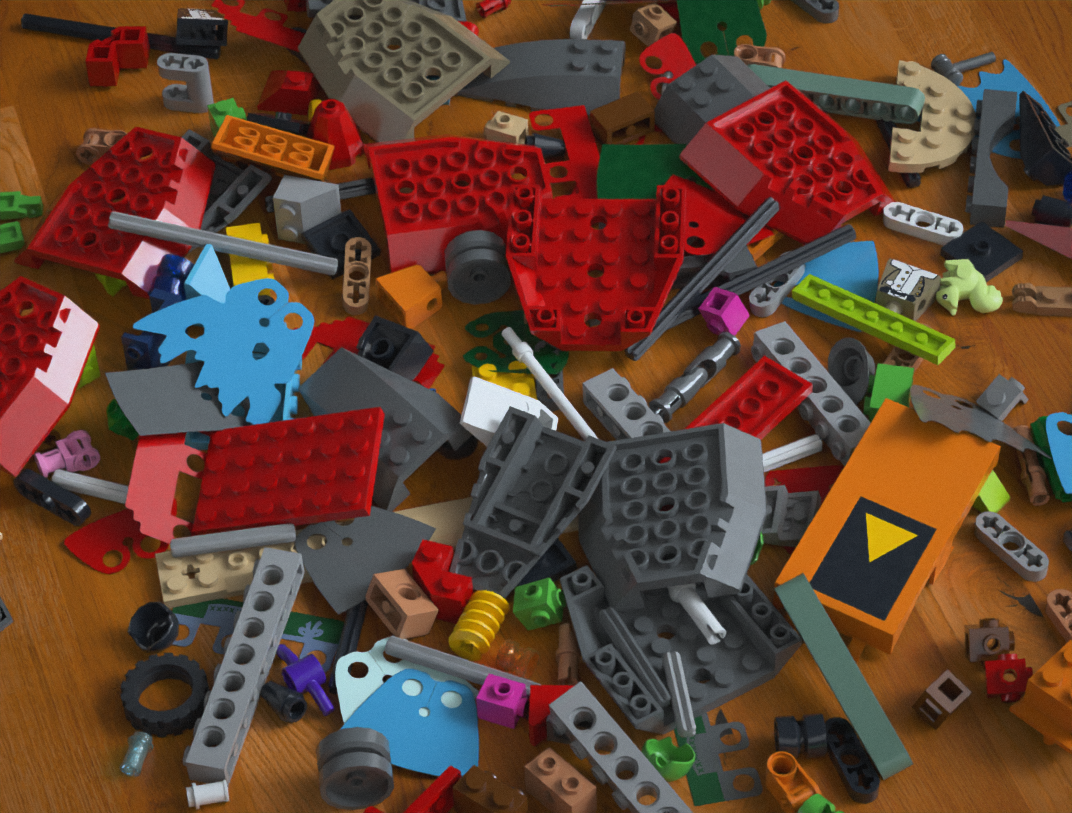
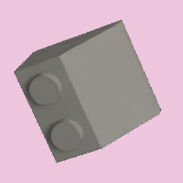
[273,175,341,244]

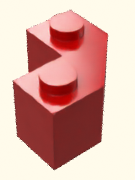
[85,26,150,87]
[412,539,473,624]

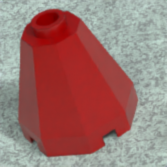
[306,99,364,170]

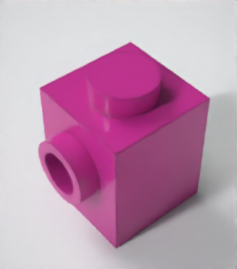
[698,287,750,336]
[476,673,530,729]

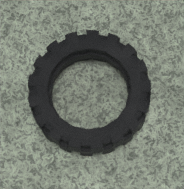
[121,653,210,738]

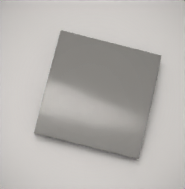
[761,485,821,547]

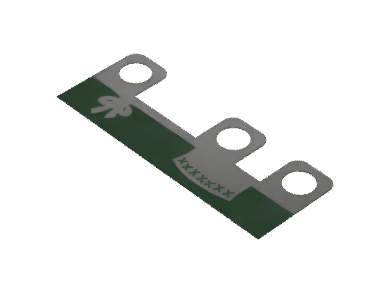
[674,676,763,806]

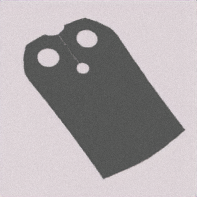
[105,362,252,436]

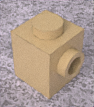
[484,111,529,144]

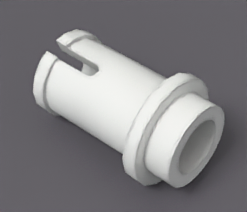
[186,780,229,810]

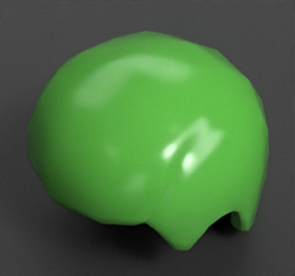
[641,737,696,782]

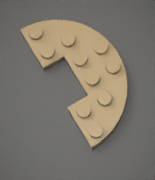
[888,60,977,173]

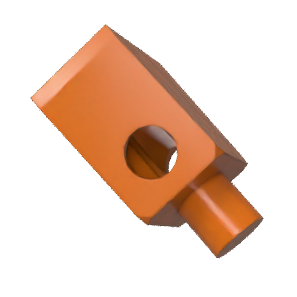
[376,265,448,329]

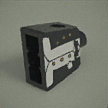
[175,8,228,46]

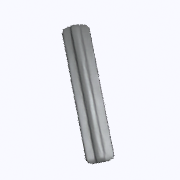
[662,651,696,738]

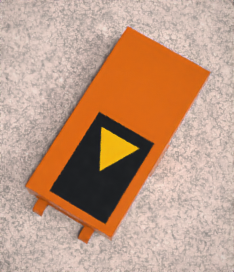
[773,398,1001,662]

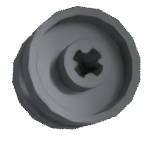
[444,230,511,305]
[316,727,394,810]

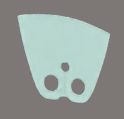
[335,637,479,724]

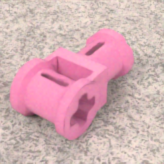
[34,430,100,478]

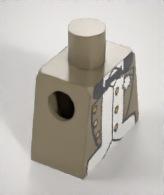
[876,258,941,321]

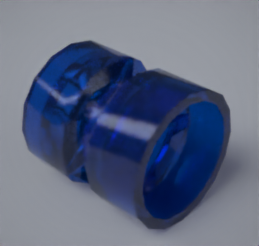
[148,254,195,301]

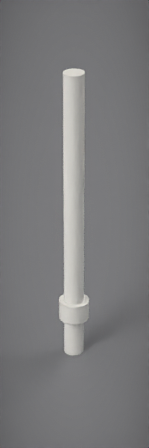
[501,327,599,441]

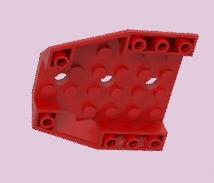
[679,80,896,245]
[14,126,216,300]
[364,134,553,274]
[506,184,686,351]
[0,276,100,477]

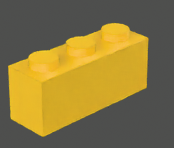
[226,223,274,297]

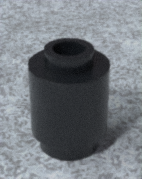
[1031,195,1072,228]

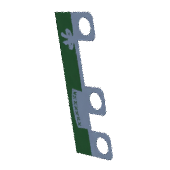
[172,598,344,673]

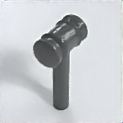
[931,52,996,86]

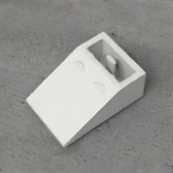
[460,376,558,447]

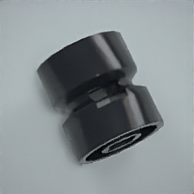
[774,713,827,759]

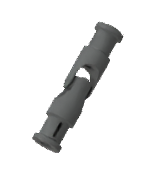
[649,332,741,423]

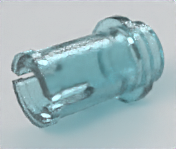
[119,732,154,777]

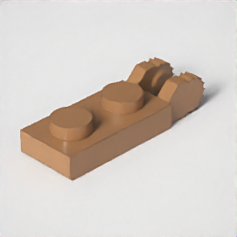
[1012,283,1072,317]

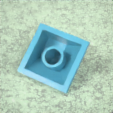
[184,244,230,327]

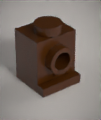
[912,669,972,730]

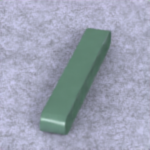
[747,64,925,124]
[774,573,913,780]

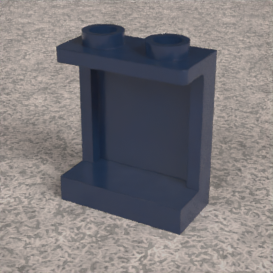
[121,288,188,371]

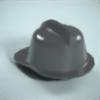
[828,338,875,405]

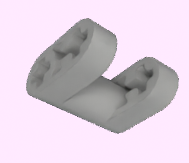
[157,53,214,113]

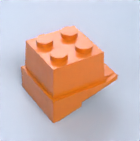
[1009,640,1072,755]

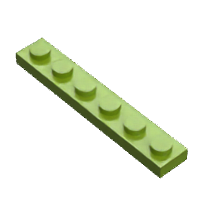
[792,274,956,365]

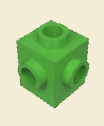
[513,578,566,631]

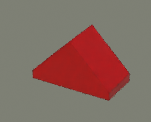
[529,685,575,746]

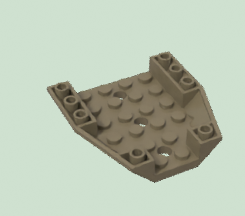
[298,0,510,143]

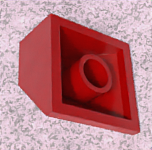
[257,70,321,115]

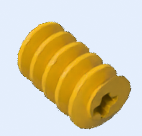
[449,590,510,661]

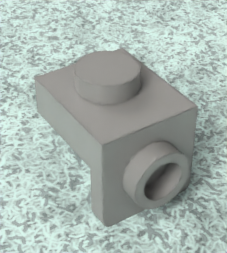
[976,374,1029,421]

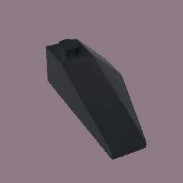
[1019,91,1072,186]
[356,315,434,381]

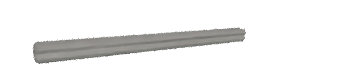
[108,211,338,275]

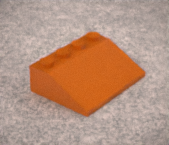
[211,115,335,182]

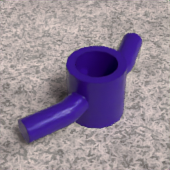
[276,644,335,716]

